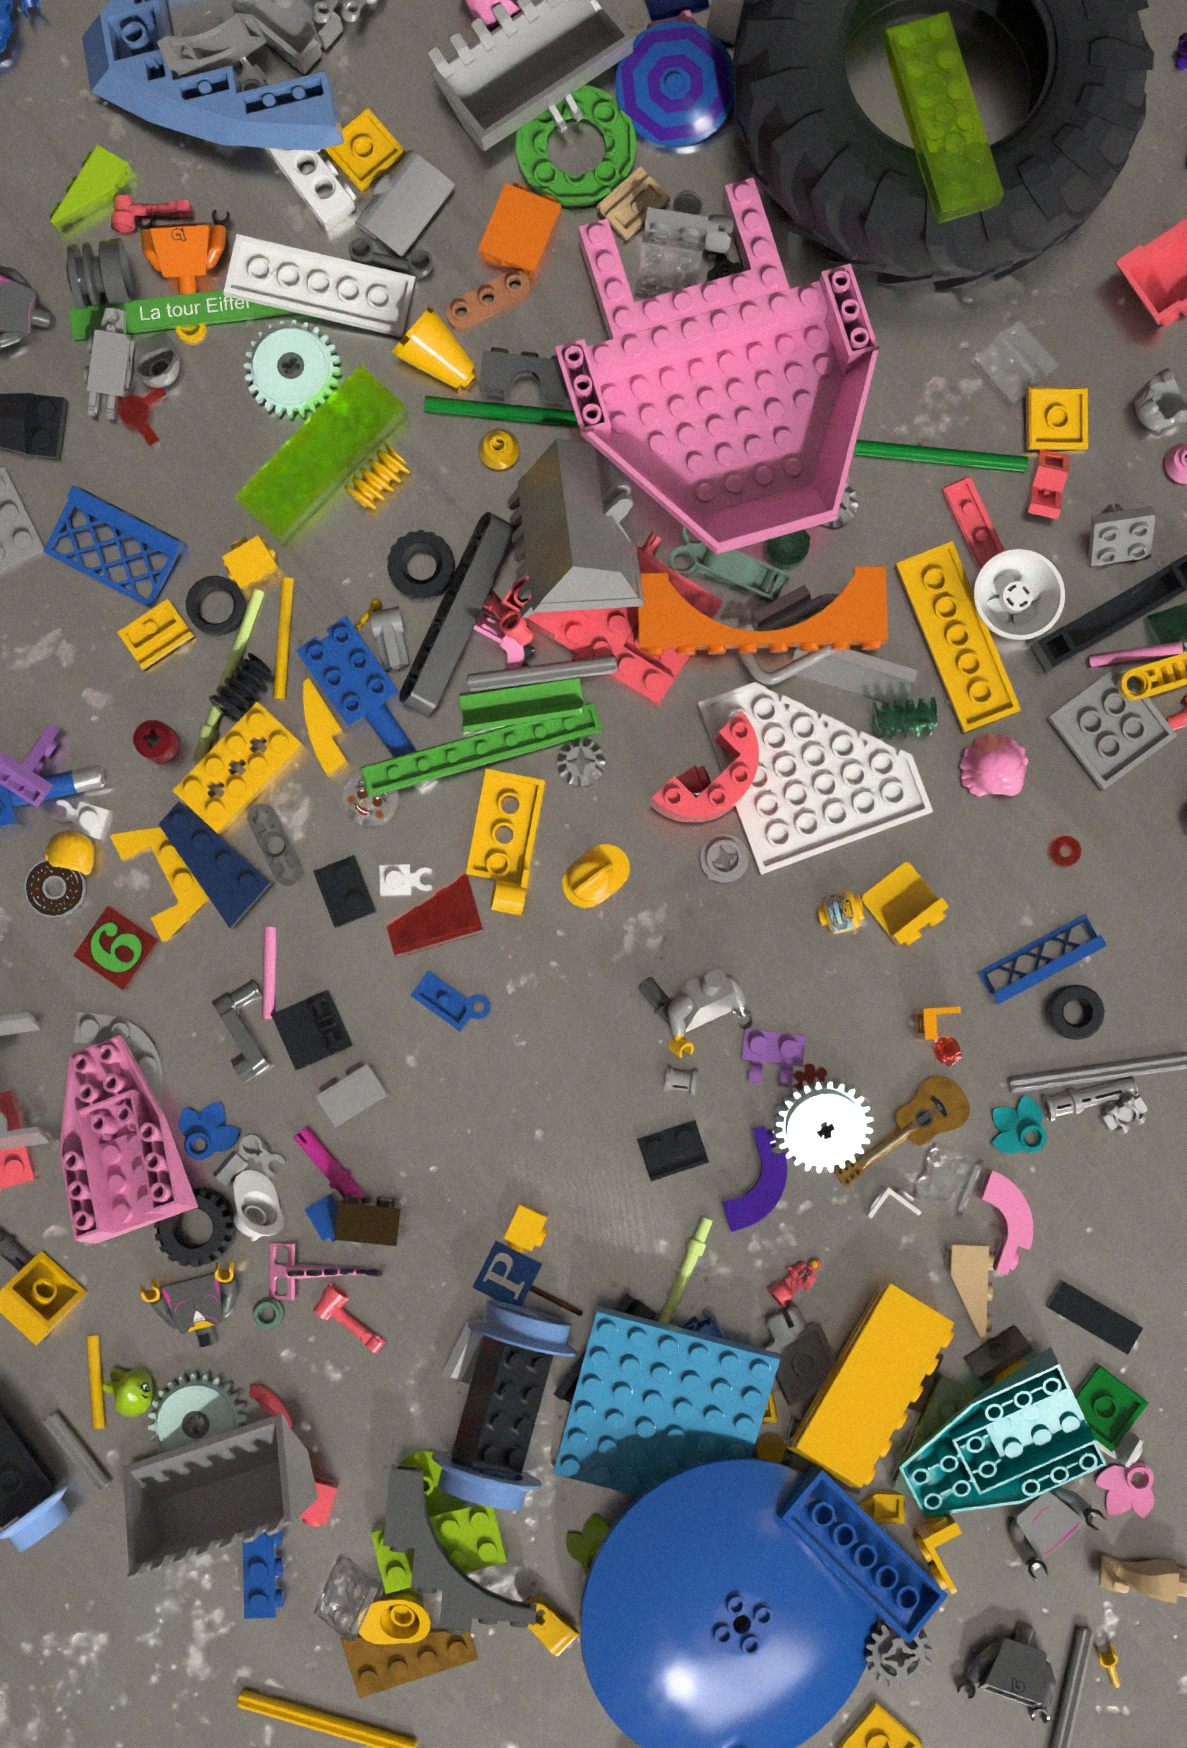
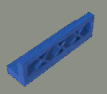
[977,914,1107,1004]

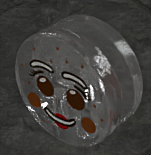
[342,772,400,828]

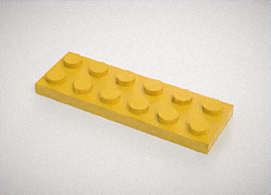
[895,541,1021,733]

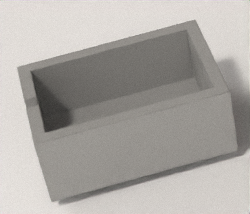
[231,0,343,75]

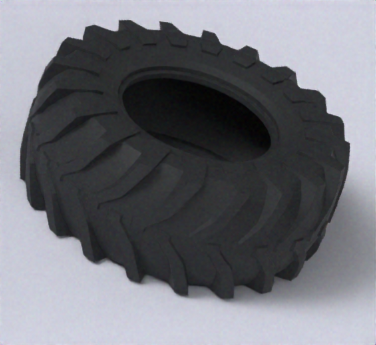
[732,0,1155,290]

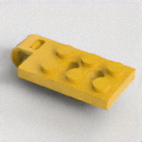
[465,769,546,915]

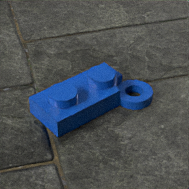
[410,971,490,1031]

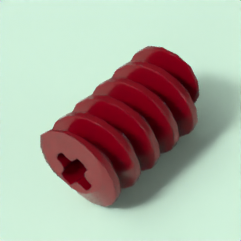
[133,720,181,764]

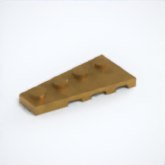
[340,1629,478,1699]

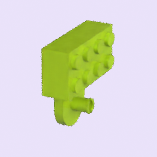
[370,1449,508,1594]

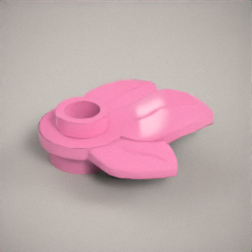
[1095,1462,1155,1518]

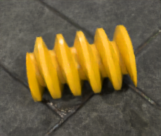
[343,443,410,509]

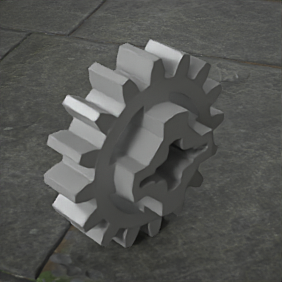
[864,1622,933,1689]

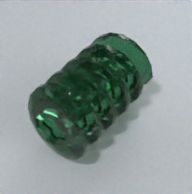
[872,697,938,740]

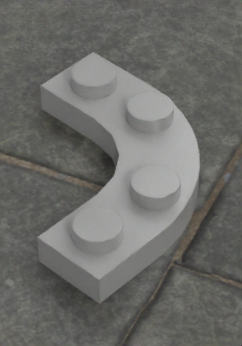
[74,1012,164,1107]

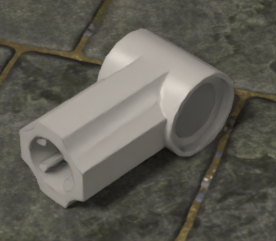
[369,606,409,670]

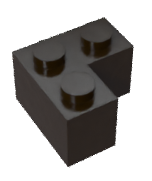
[334,1195,401,1246]

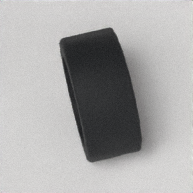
[186,575,246,636]

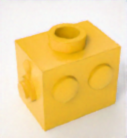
[222,535,280,590]

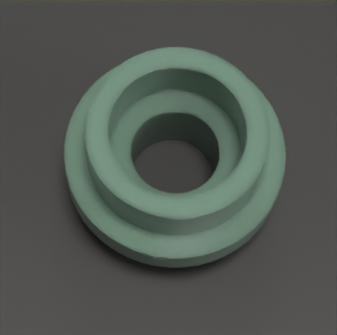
[252,1298,283,1329]

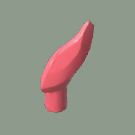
[249,1385,293,1428]

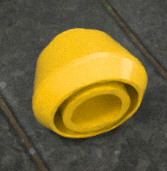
[478,428,520,470]

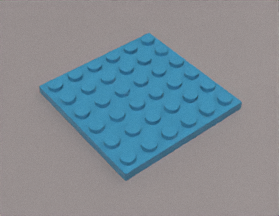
[553,1306,780,1497]

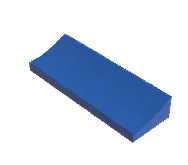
[778,1466,948,1643]

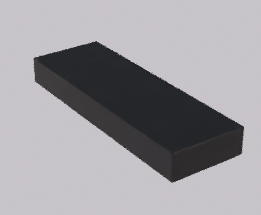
[1046,1280,1143,1355]

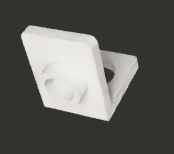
[865,1186,922,1218]
[1095,1431,1144,1468]

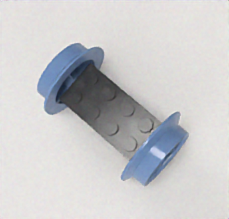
[432,1301,577,1510]

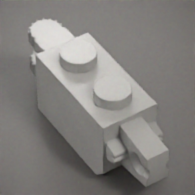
[83,308,136,420]

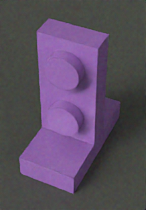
[0,723,60,808]

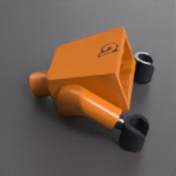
[136,210,231,294]

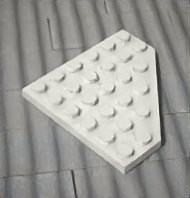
[697,682,933,875]

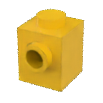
[504,1203,548,1253]

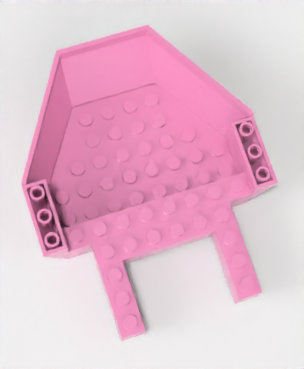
[555,178,880,554]

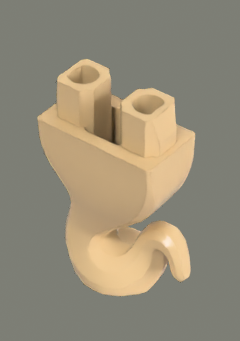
[1098,1556,1187,1603]

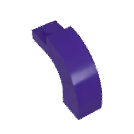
[721,1124,788,1232]

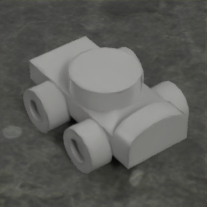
[1101,1094,1149,1134]

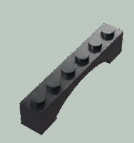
[1032,554,1187,672]

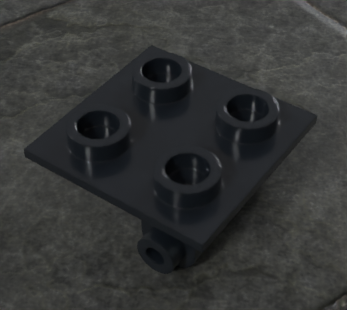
[271,990,352,1070]

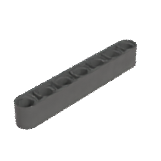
[399,512,516,715]

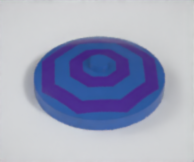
[615,21,734,147]

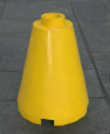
[391,306,476,389]

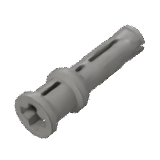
[1042,1076,1138,1121]

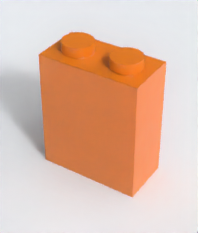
[478,183,562,280]

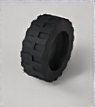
[387,530,455,600]

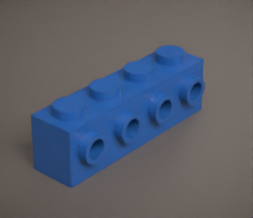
[243,1528,284,1619]

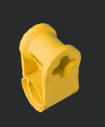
[526,1596,579,1657]

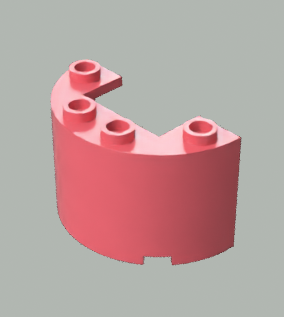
[1115,218,1187,327]
[649,711,759,822]

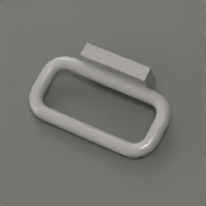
[740,585,839,684]

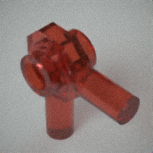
[116,388,167,446]

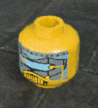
[818,890,865,933]

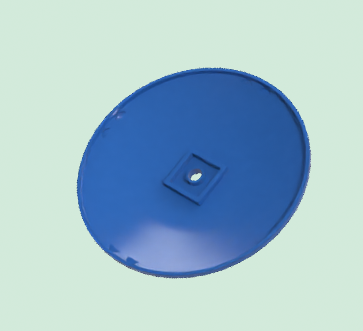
[579,1458,879,1748]

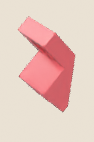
[1028,450,1070,519]

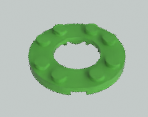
[516,85,636,207]

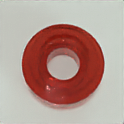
[1050,836,1081,866]
[935,1036,962,1067]

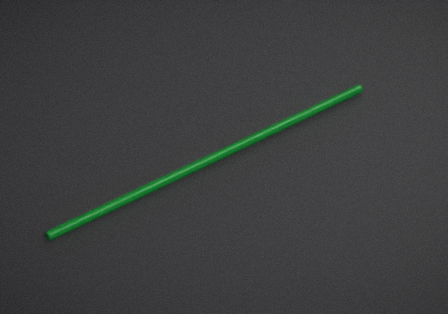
[424,396,1029,472]

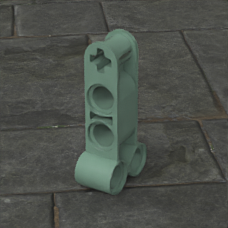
[668,526,790,603]

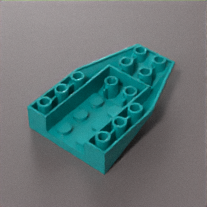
[898,1347,1107,1517]

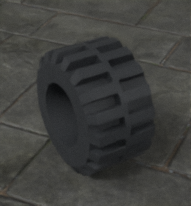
[154,1187,236,1267]

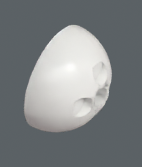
[974,549,1065,640]

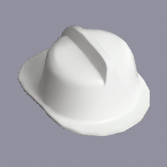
[233,1170,284,1241]

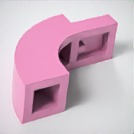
[978,1169,1033,1275]

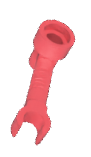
[111,195,192,232]
[482,589,533,645]
[313,1283,386,1354]

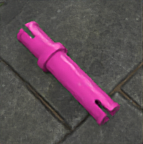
[293,1126,367,1200]

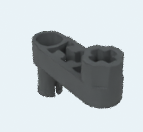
[212,979,271,1083]

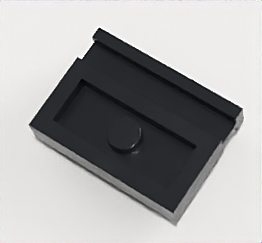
[313,855,377,928]
[637,1120,709,1182]

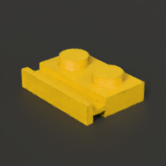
[117,598,194,670]

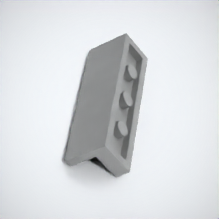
[792,646,918,708]

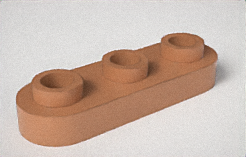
[446,270,530,330]

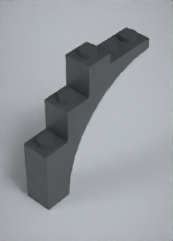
[383,1464,537,1635]

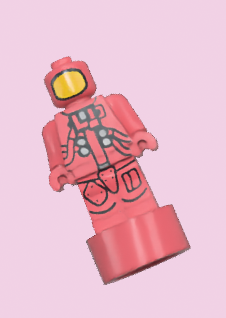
[768,1258,821,1308]

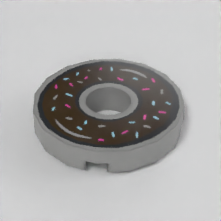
[24,859,86,918]

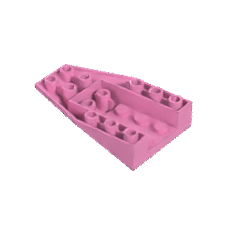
[59,1035,198,1244]

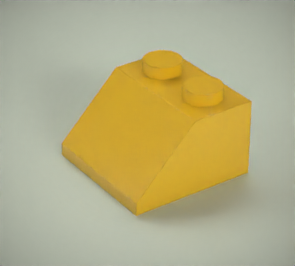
[0,1250,87,1346]

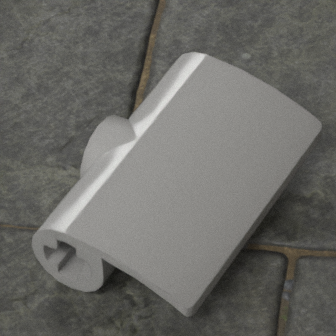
[355,150,455,257]

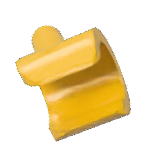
[1096,1643,1121,1688]

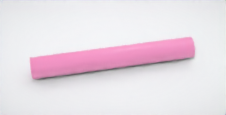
[1089,641,1183,667]
[262,927,276,1019]

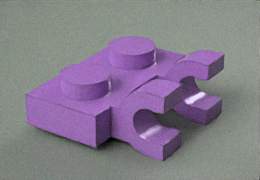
[741,1029,806,1087]

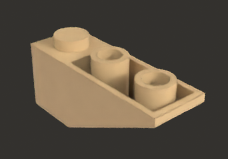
[947,1242,994,1340]

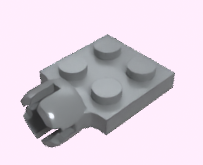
[644,207,734,253]
[762,1305,836,1406]

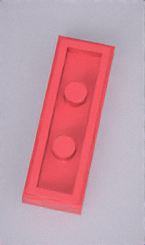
[941,475,1005,572]

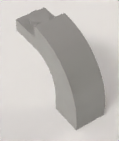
[157,13,266,77]

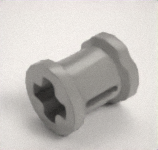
[664,1065,698,1096]

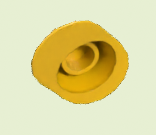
[562,844,630,908]
[356,1593,431,1645]

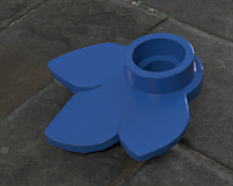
[178,1102,240,1160]

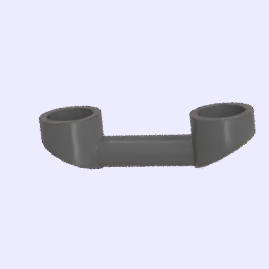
[349,238,433,278]

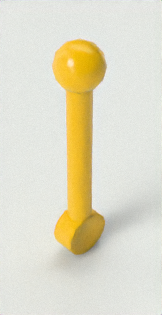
[354,598,382,631]

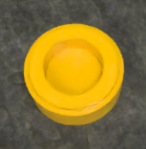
[175,324,206,343]
[755,1433,786,1463]

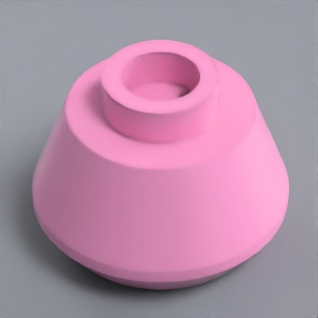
[1165,443,1187,484]

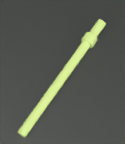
[192,589,264,763]
[658,1216,713,1325]

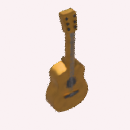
[834,1075,970,1186]

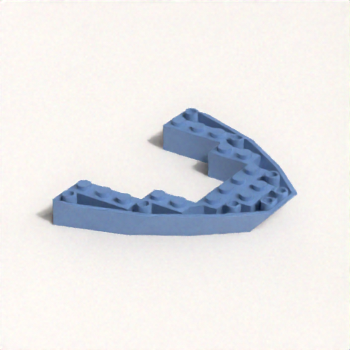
[82,0,344,151]

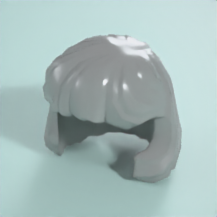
[1134,368,1187,430]

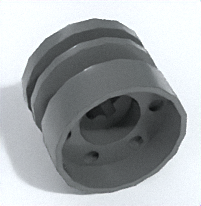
[66,238,132,310]

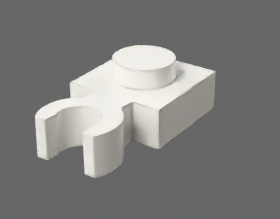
[52,800,111,840]
[379,864,433,896]

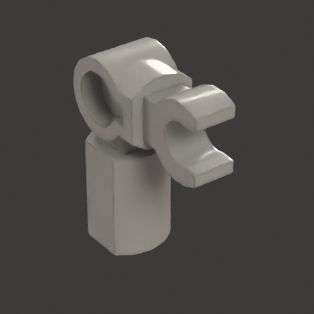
[213,1133,286,1187]

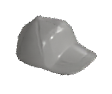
[134,332,180,388]

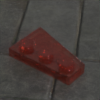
[386,874,484,957]

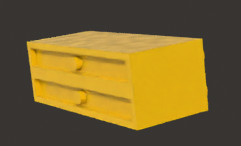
[786,1283,955,1488]

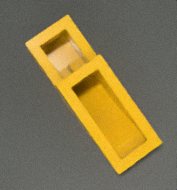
[303,678,350,777]

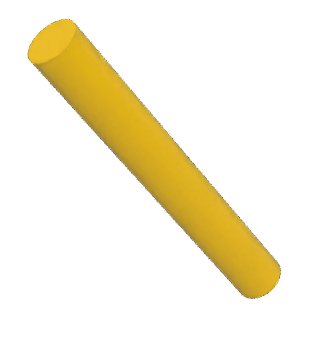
[86,1334,105,1429]

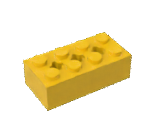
[172,702,305,835]

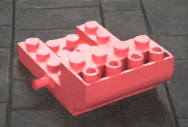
[502,532,723,707]

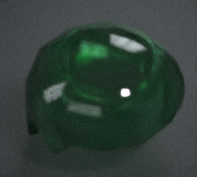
[764,529,811,567]

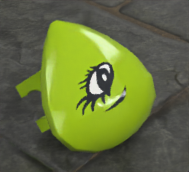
[103,1367,153,1418]

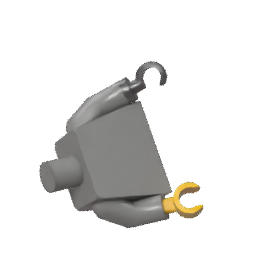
[668,968,754,1058]

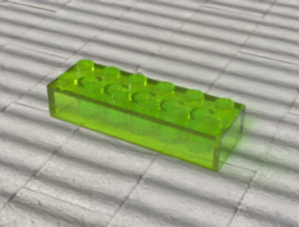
[882,11,1004,224]
[235,364,408,545]

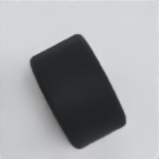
[1046,985,1105,1040]

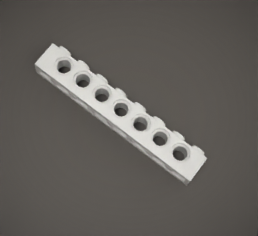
[181,10,356,232]

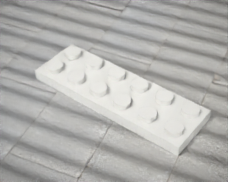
[223,234,416,337]

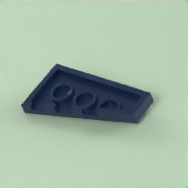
[158,801,272,929]

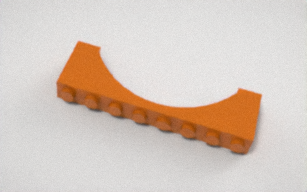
[638,566,888,656]

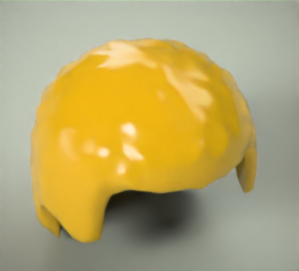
[45,830,94,876]

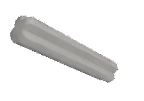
[43,1411,110,1492]

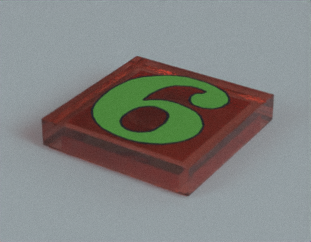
[73,905,160,991]

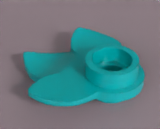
[992,1095,1047,1154]

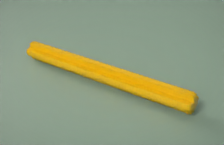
[237,1689,417,1748]

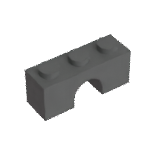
[479,347,570,405]

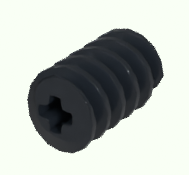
[209,653,276,719]

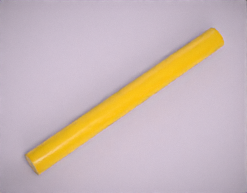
[273,577,294,700]

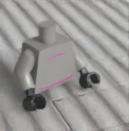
[1010,1487,1107,1582]

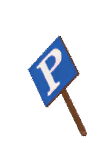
[472,1241,583,1316]

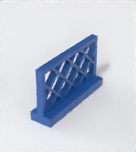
[43,486,186,608]

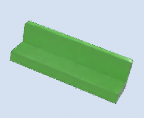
[459,677,585,732]

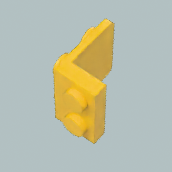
[861,862,949,946]
[914,1514,962,1594]

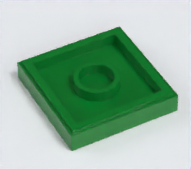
[1074,1364,1149,1452]

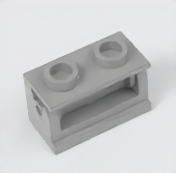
[315,1061,389,1128]

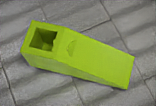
[50,145,133,232]

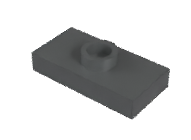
[965,1326,1034,1384]

